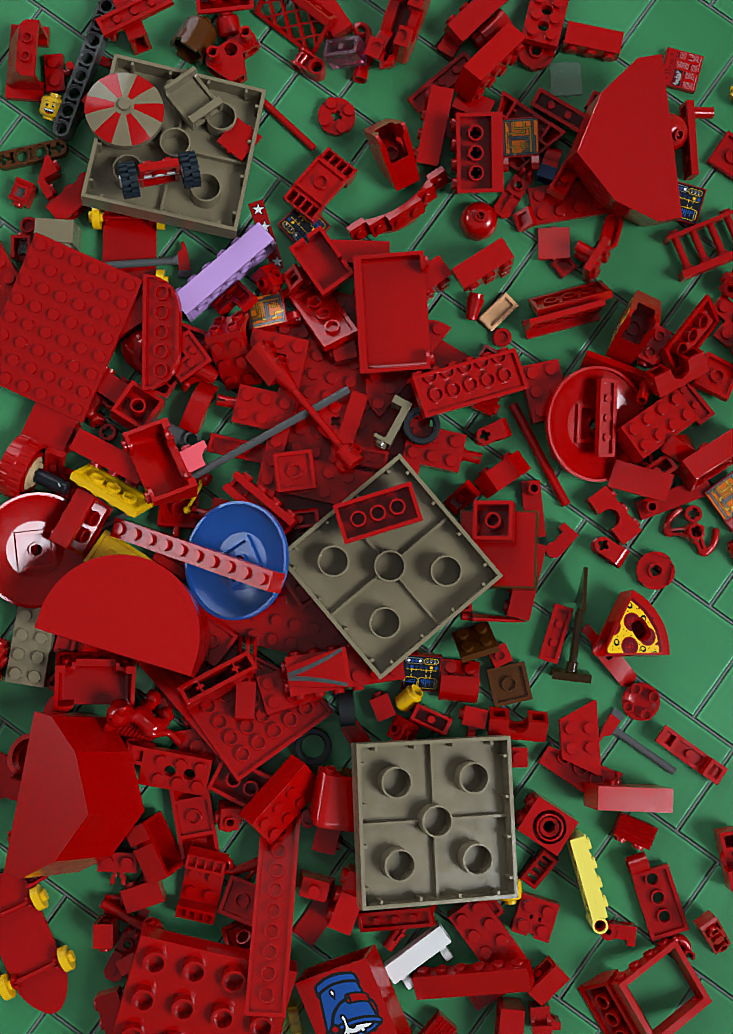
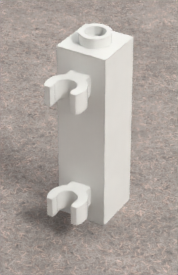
[383,921,453,990]

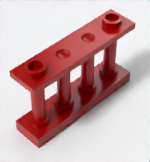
[663,208,733,283]

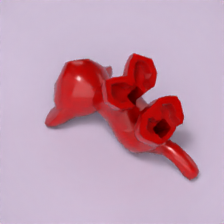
[103,689,182,745]

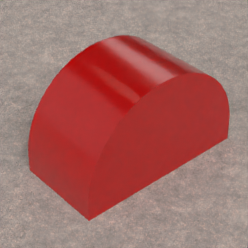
[34,554,210,678]

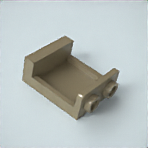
[163,66,224,131]
[373,395,413,450]

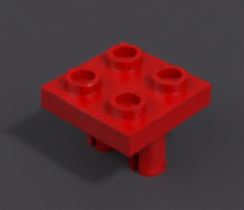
[574,236,612,283]

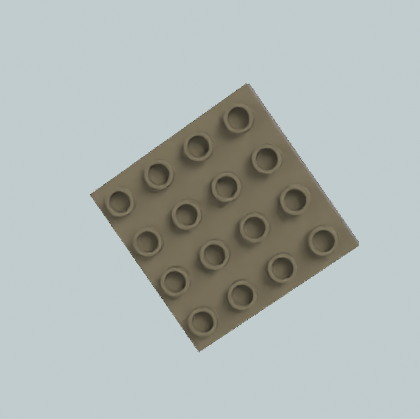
[81,53,266,239]
[288,454,503,680]
[351,735,518,911]

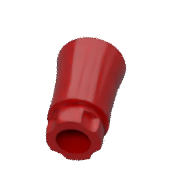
[470,8,514,50]

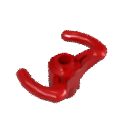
[181,342,219,392]
[662,507,720,557]

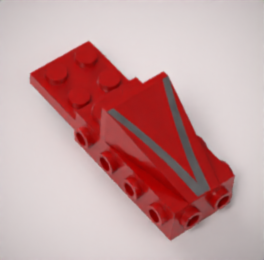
[281,644,406,701]

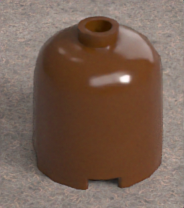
[170,15,216,66]

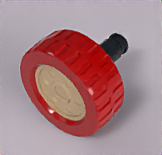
[0,434,71,498]

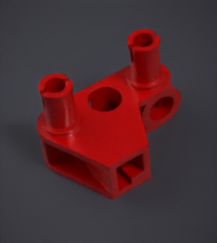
[205,25,261,84]

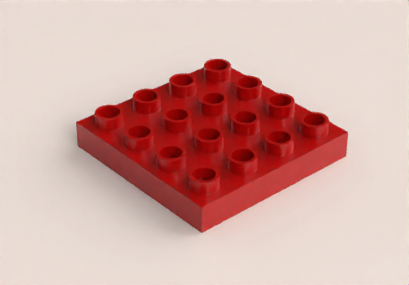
[111,925,298,1034]

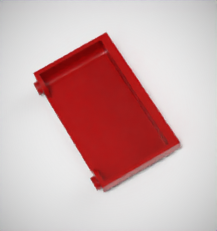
[353,250,435,375]

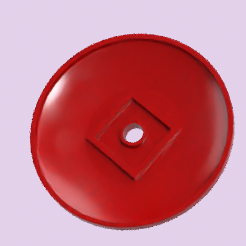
[545,366,645,482]
[0,492,96,609]

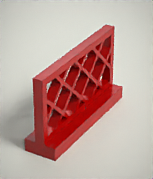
[254,0,338,55]
[522,299,606,340]

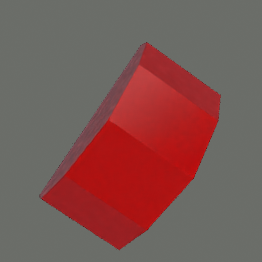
[566,54,682,227]
[4,711,145,879]

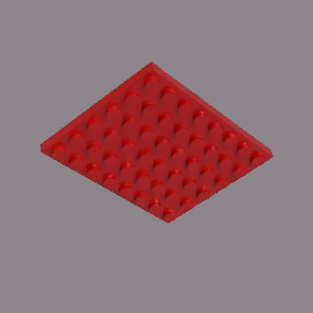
[0,232,143,423]

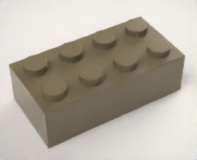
[5,606,57,688]

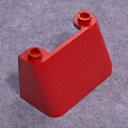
[120,417,198,506]
[54,652,136,712]
[308,765,354,832]

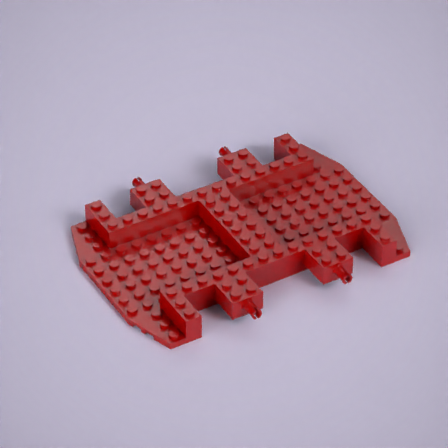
[190,310,482,655]

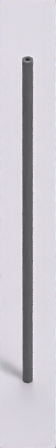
[101,386,351,532]

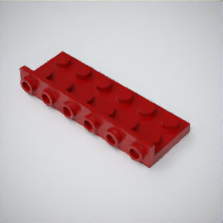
[406,347,529,419]

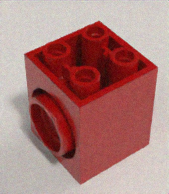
[514,790,579,856]

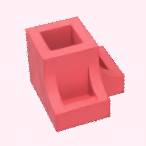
[180,440,207,473]

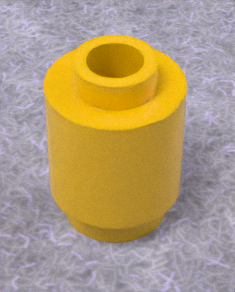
[395,684,423,712]

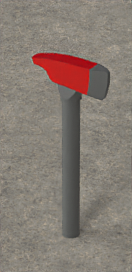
[105,241,191,278]
[599,708,676,775]

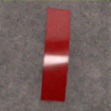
[654,725,728,785]

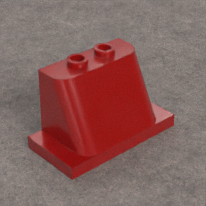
[5,19,50,103]

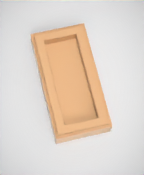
[478,292,519,332]

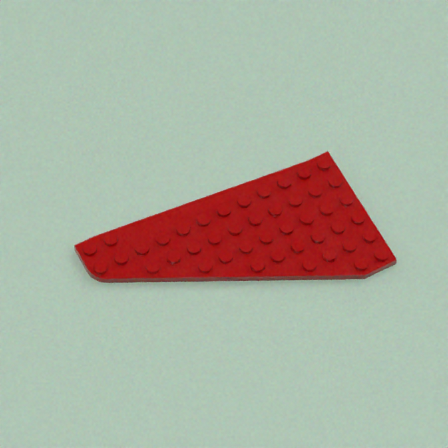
[136,644,334,782]

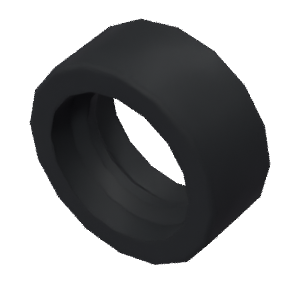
[403,407,441,445]
[338,689,356,727]
[295,727,332,766]

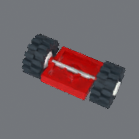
[117,150,201,199]

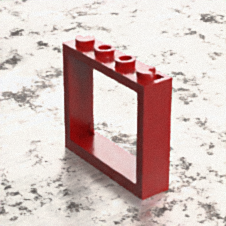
[609,938,712,1034]

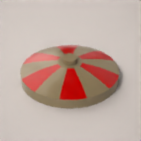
[84,73,164,149]

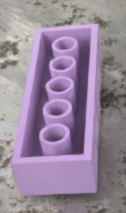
[175,222,276,322]

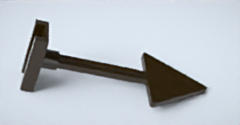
[550,567,592,684]

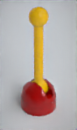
[183,473,213,514]

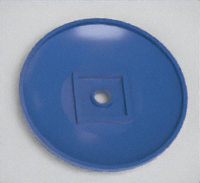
[185,501,289,620]

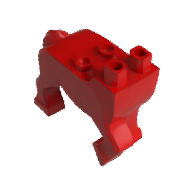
[364,0,431,70]

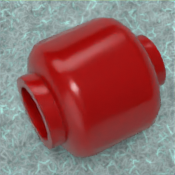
[215,12,241,41]

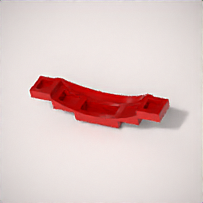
[346,166,449,240]

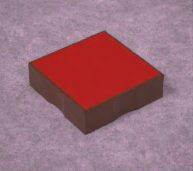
[459,510,540,591]

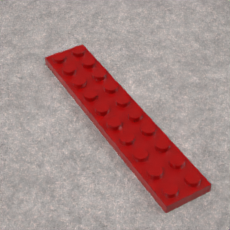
[244,812,301,1019]

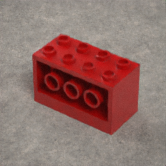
[450,111,504,195]

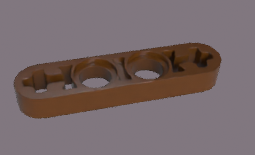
[0,139,69,171]

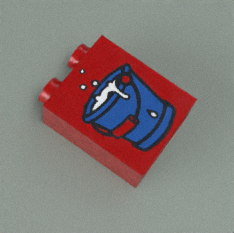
[295,944,412,1034]

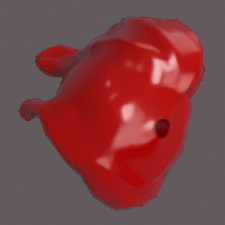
[121,329,142,376]

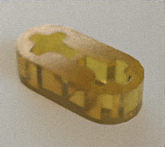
[287,1003,303,1034]

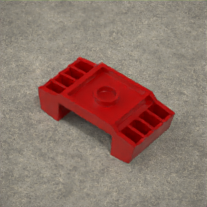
[283,147,358,225]
[175,845,229,925]

